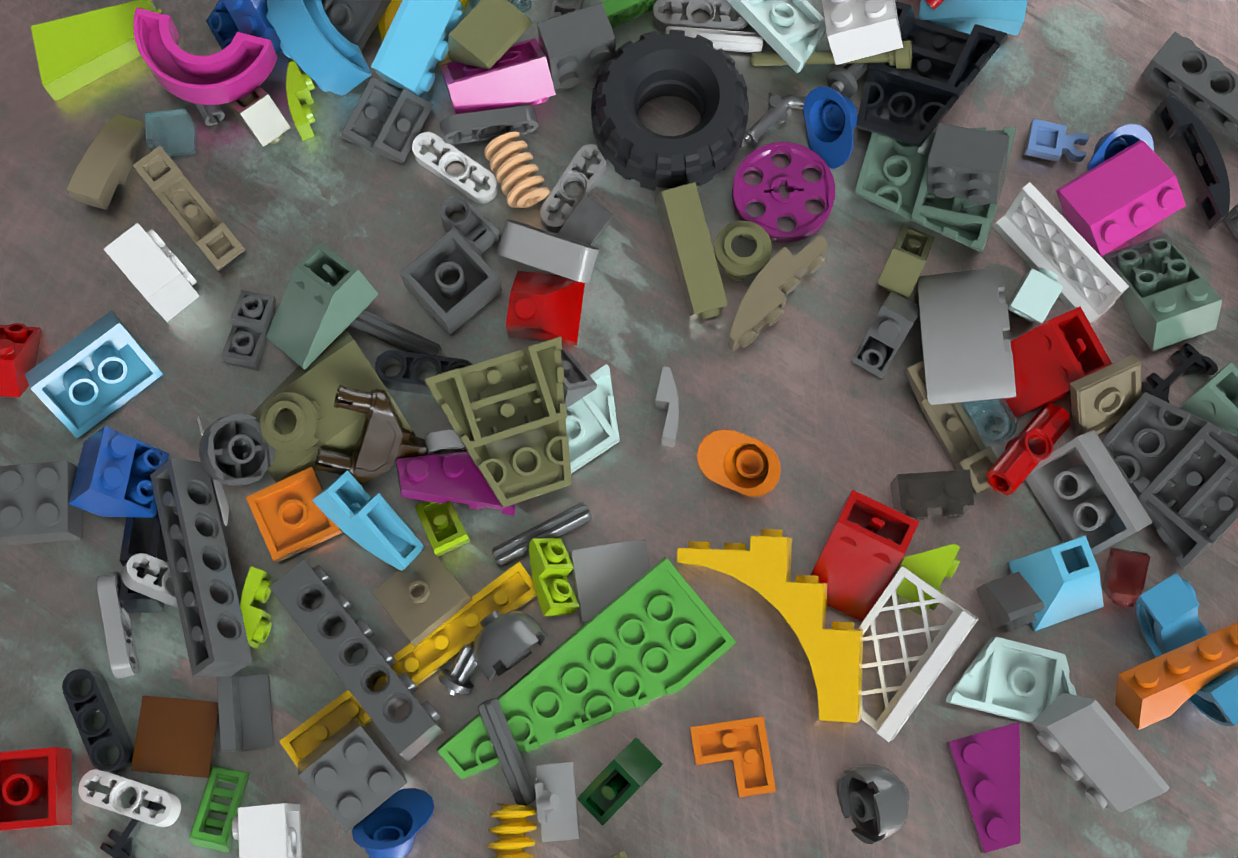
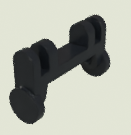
[1141,343,1218,403]
[99,795,166,858]

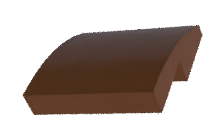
[130,696,218,778]

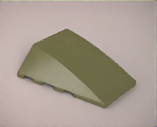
[251,329,416,483]
[423,337,572,508]

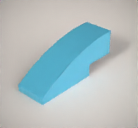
[917,0,1028,36]
[312,470,425,571]

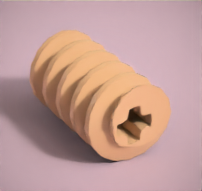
[484,132,550,208]

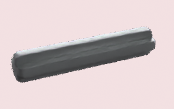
[350,310,442,356]
[492,502,592,566]
[478,698,536,806]

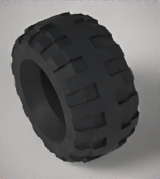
[591,29,749,191]

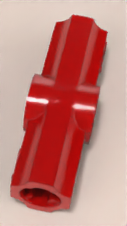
[986,403,1071,496]

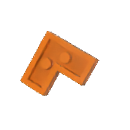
[689,716,776,798]

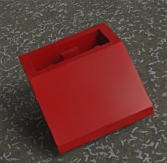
[0,323,41,398]

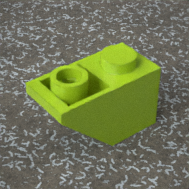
[890,544,960,615]

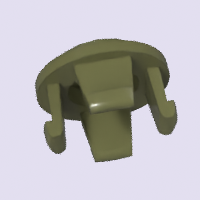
[714,221,772,282]
[260,392,324,452]

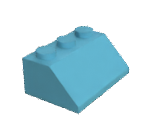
[371,0,465,98]
[25,310,163,438]

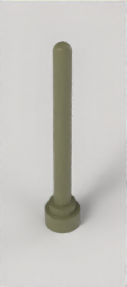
[750,41,912,69]

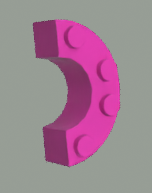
[133,8,277,105]

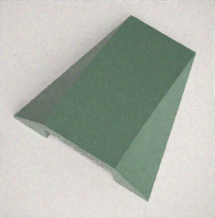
[855,127,1016,253]

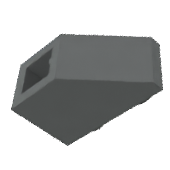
[851,291,920,378]
[977,572,1045,632]

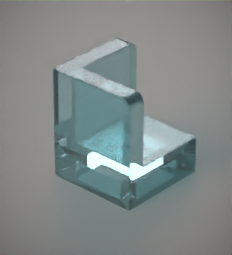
[145,109,196,157]

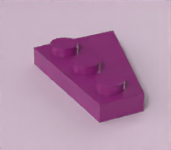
[396,451,515,516]
[946,722,1021,853]

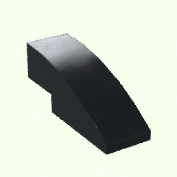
[119,510,168,613]

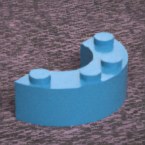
[266,0,372,96]
[1136,573,1238,727]

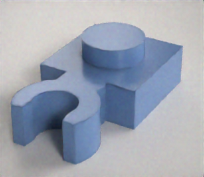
[1024,118,1089,162]

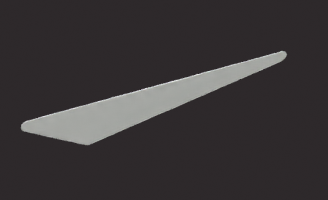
[196,414,229,526]

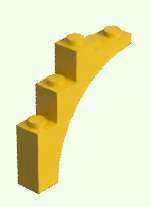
[677,529,863,723]

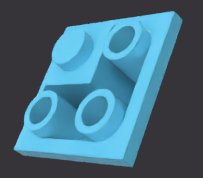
[1007,536,1104,631]

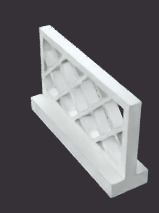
[993,182,1129,324]
[858,566,979,742]

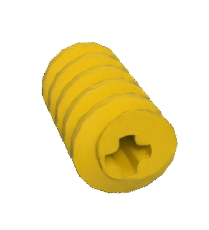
[486,803,537,858]

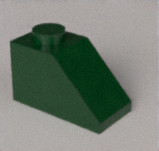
[577,737,663,826]

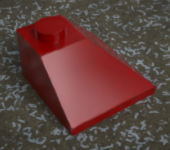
[506,271,585,345]

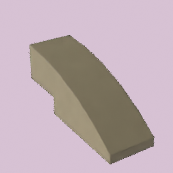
[66,114,149,210]

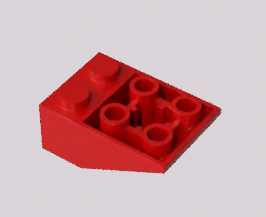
[997,306,1112,422]
[810,490,920,623]

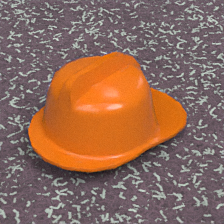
[697,429,781,497]

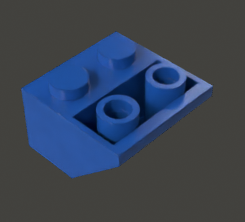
[206,0,282,54]
[68,426,169,518]

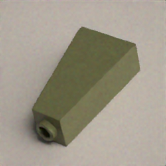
[655,182,728,320]

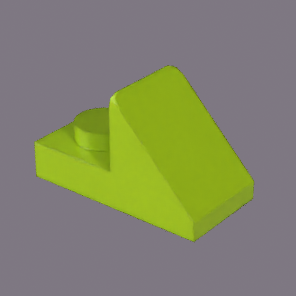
[414,501,471,557]

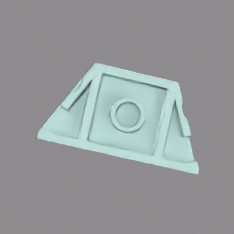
[727,0,826,73]
[566,364,620,474]
[946,637,1077,723]

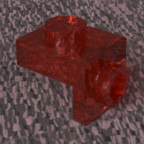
[1102,547,1150,607]

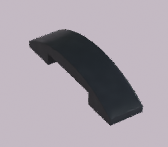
[1154,95,1230,230]

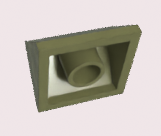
[448,0,533,69]

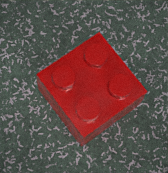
[0,747,72,832]

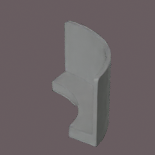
[918,267,1016,405]

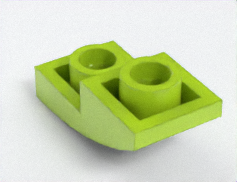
[286,61,316,141]
[529,538,580,616]
[240,566,273,649]

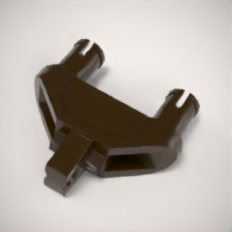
[315,385,426,484]

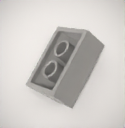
[1025,430,1153,556]
[1031,693,1170,813]

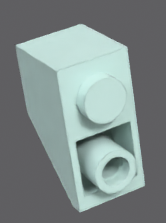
[1008,267,1064,326]

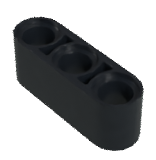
[375,350,473,395]
[62,669,134,772]

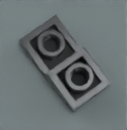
[221,290,276,369]

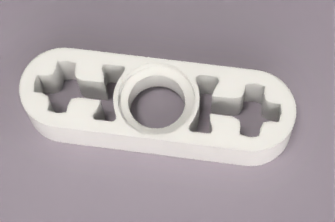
[412,132,498,204]
[78,769,181,827]

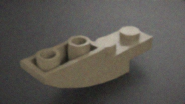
[727,235,829,351]

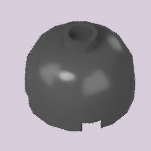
[199,413,275,486]
[473,610,548,681]
[838,764,909,844]

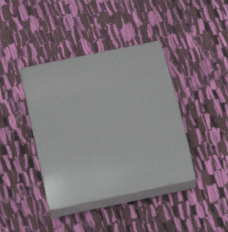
[569,539,651,623]

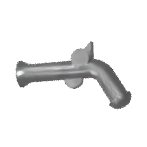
[744,92,806,147]

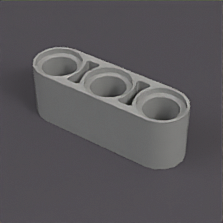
[497,219,599,283]

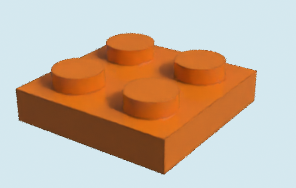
[246,467,343,563]

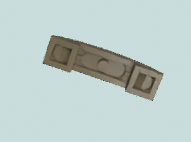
[132,145,245,270]
[905,360,997,494]

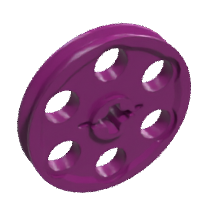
[732,142,835,243]

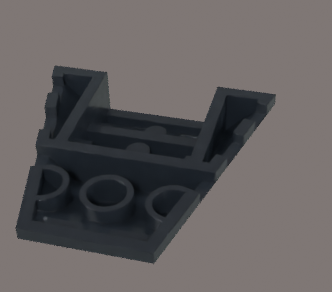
[856,1,1008,147]

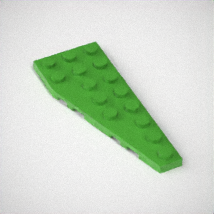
[437,557,736,779]

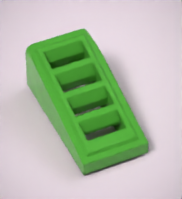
[189,765,250,852]

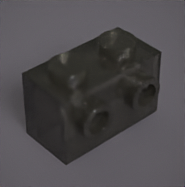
[890,469,974,521]

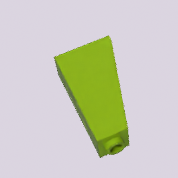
[31,0,164,100]

